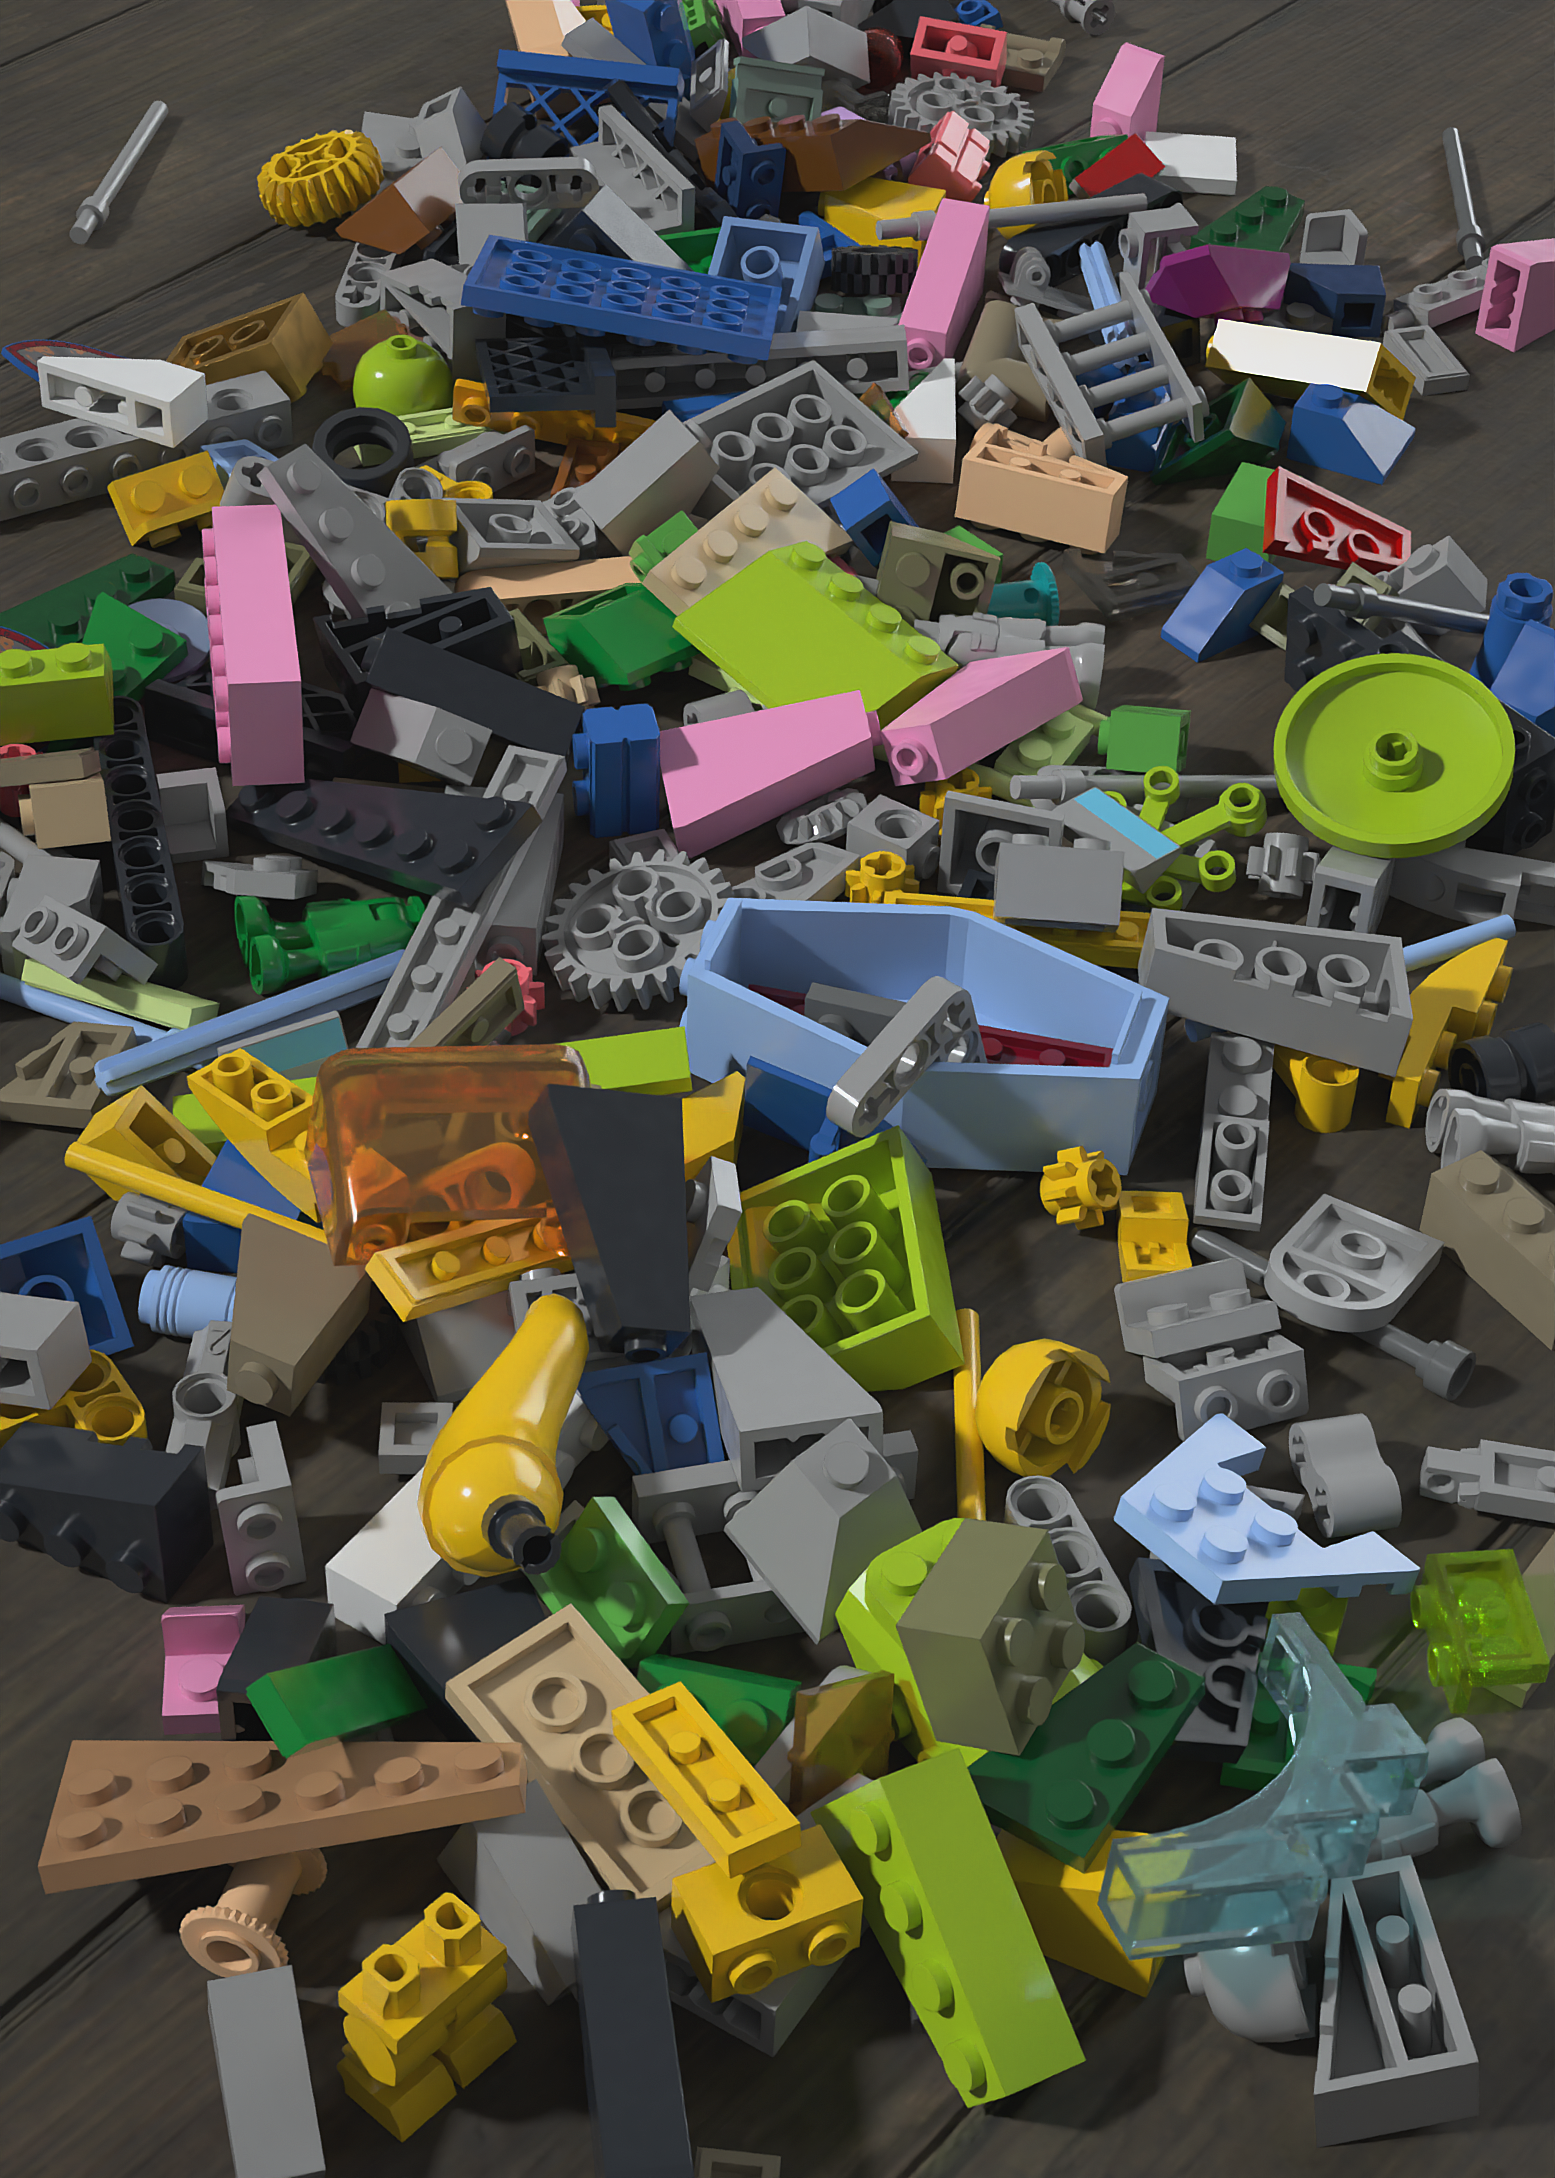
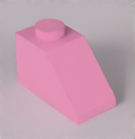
[1090,43,1165,143]

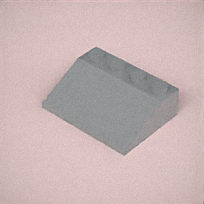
[682,360,919,520]

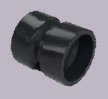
[480,102,568,188]
[1448,1022,1555,1104]

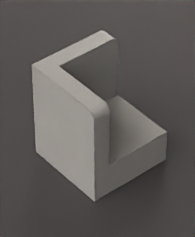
[1300,209,1368,265]
[156,767,229,863]

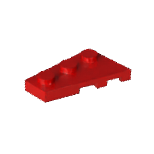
[1263,466,1411,575]

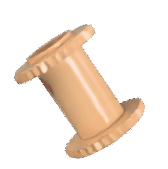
[179,1848,328,1978]

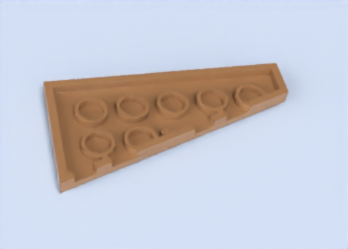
[38,1740,527,1894]

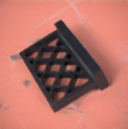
[475,332,616,428]
[145,661,381,782]

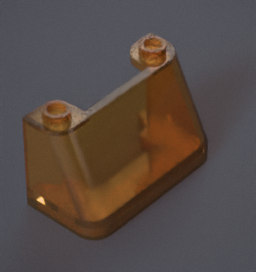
[304,1044,591,1266]

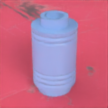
[138,1265,237,1339]

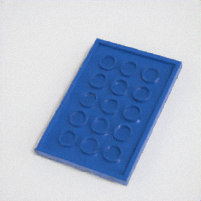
[461,234,782,364]

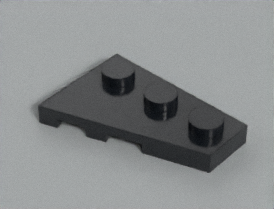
[1129,1557,1268,1764]

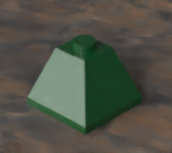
[1150,378,1286,486]

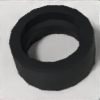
[312,407,414,498]

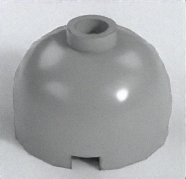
[1184,1875,1319,2042]

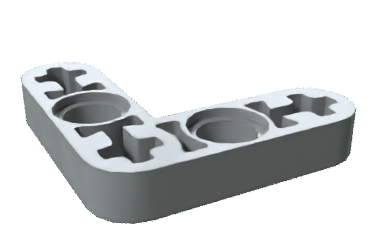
[826,976,987,1137]

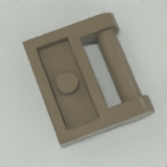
[980,24,1066,92]

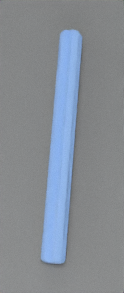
[1078,241,1139,369]
[94,949,405,1097]

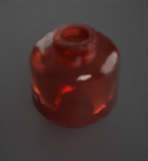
[862,27,904,90]

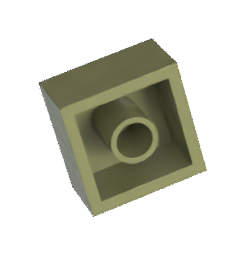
[896,1518,1085,1756]

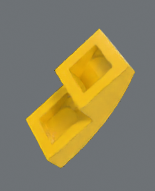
[1116,1191,1192,1283]

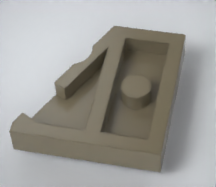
[0,1021,138,1128]

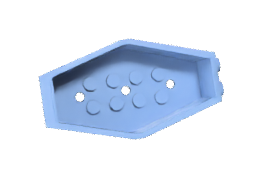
[679,898,1170,1175]

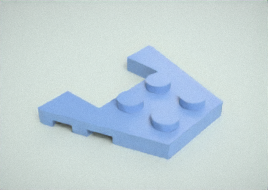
[1114,1413,1420,1604]

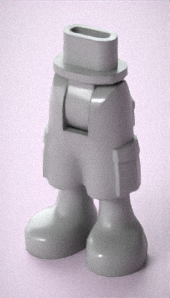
[913,612,1105,710]
[1425,1089,1555,1175]
[1239,1718,1522,1886]

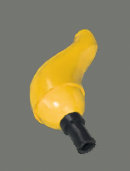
[417,1294,589,1577]

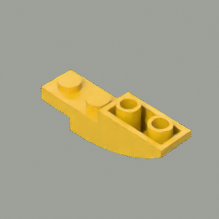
[1378,938,1513,1129]
[187,1048,409,1231]

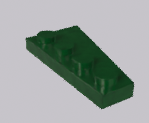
[0,553,176,649]

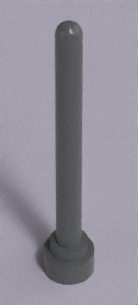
[1188,1226,1476,1401]

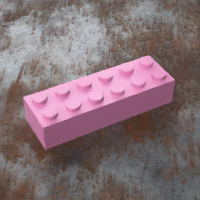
[202,505,305,786]

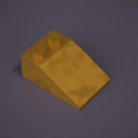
[166,292,333,403]

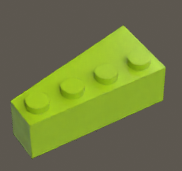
[810,1748,1086,2108]

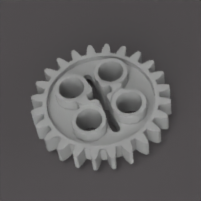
[889,72,1035,159]
[542,849,735,1011]

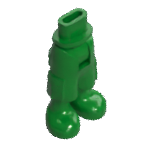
[235,895,429,995]

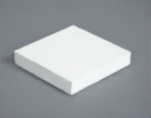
[1145,131,1237,196]

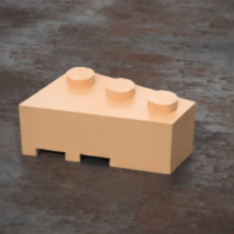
[955,423,1128,554]

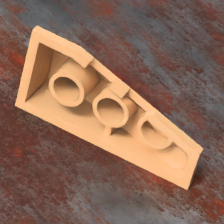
[505,0,612,119]

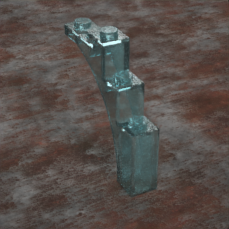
[1097,1612,1429,1960]

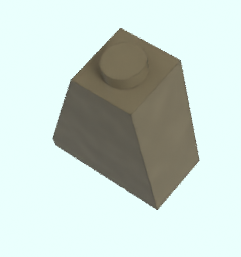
[227,1213,372,1416]

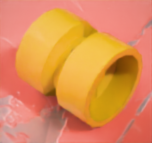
[385,499,459,579]

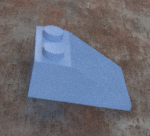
[708,216,825,333]

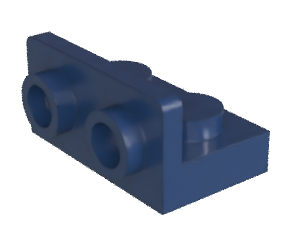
[714,120,786,222]

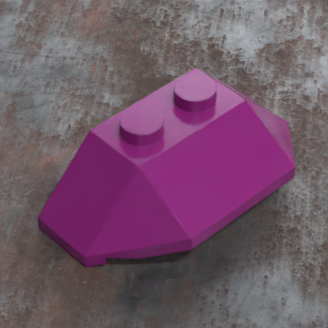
[1145,244,1291,326]

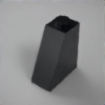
[216,1596,337,1741]

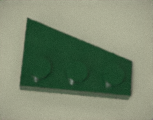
[967,1642,1206,1874]

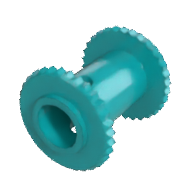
[987,562,1059,626]

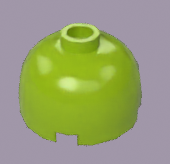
[353,335,454,416]

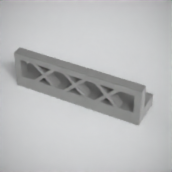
[569,105,695,236]

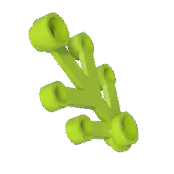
[1104,766,1267,911]

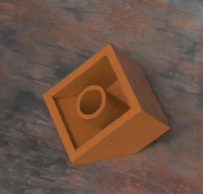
[335,146,464,254]

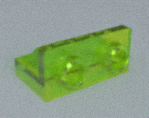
[1410,1549,1550,1713]

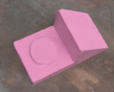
[161,1605,245,1735]

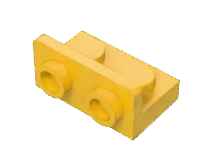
[107,450,224,548]

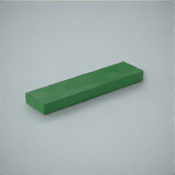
[245,1643,428,1759]

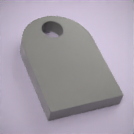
[1264,1194,1445,1332]

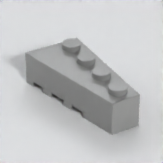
[1138,908,1413,1077]

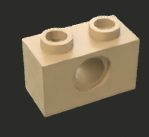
[18,772,111,849]

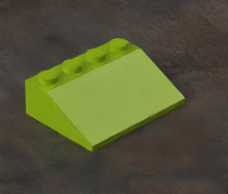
[672,541,959,730]
[727,1125,965,1392]

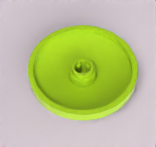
[1274,653,1515,858]

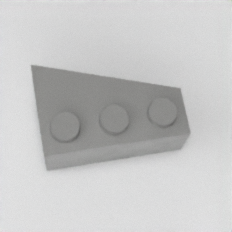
[380,259,506,386]

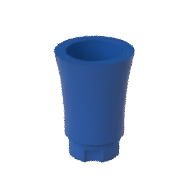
[1469,573,1553,690]

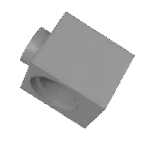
[846,794,941,882]

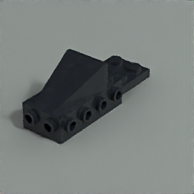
[1284,585,1555,856]

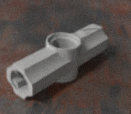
[166,1320,244,1511]

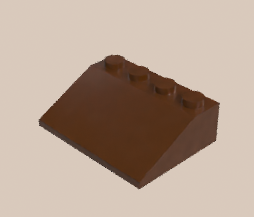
[695,114,932,192]

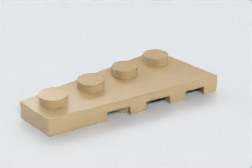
[642,467,853,616]

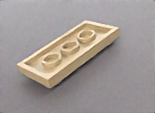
[445,1603,716,1914]

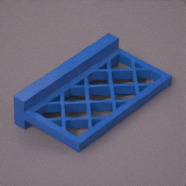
[486,49,685,176]

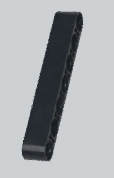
[92,696,188,990]

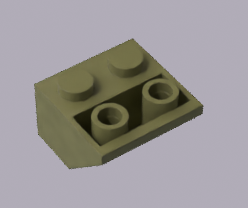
[876,521,1001,627]

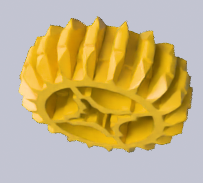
[257,130,384,227]

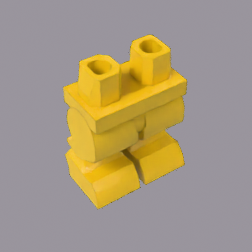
[337,1892,517,2143]

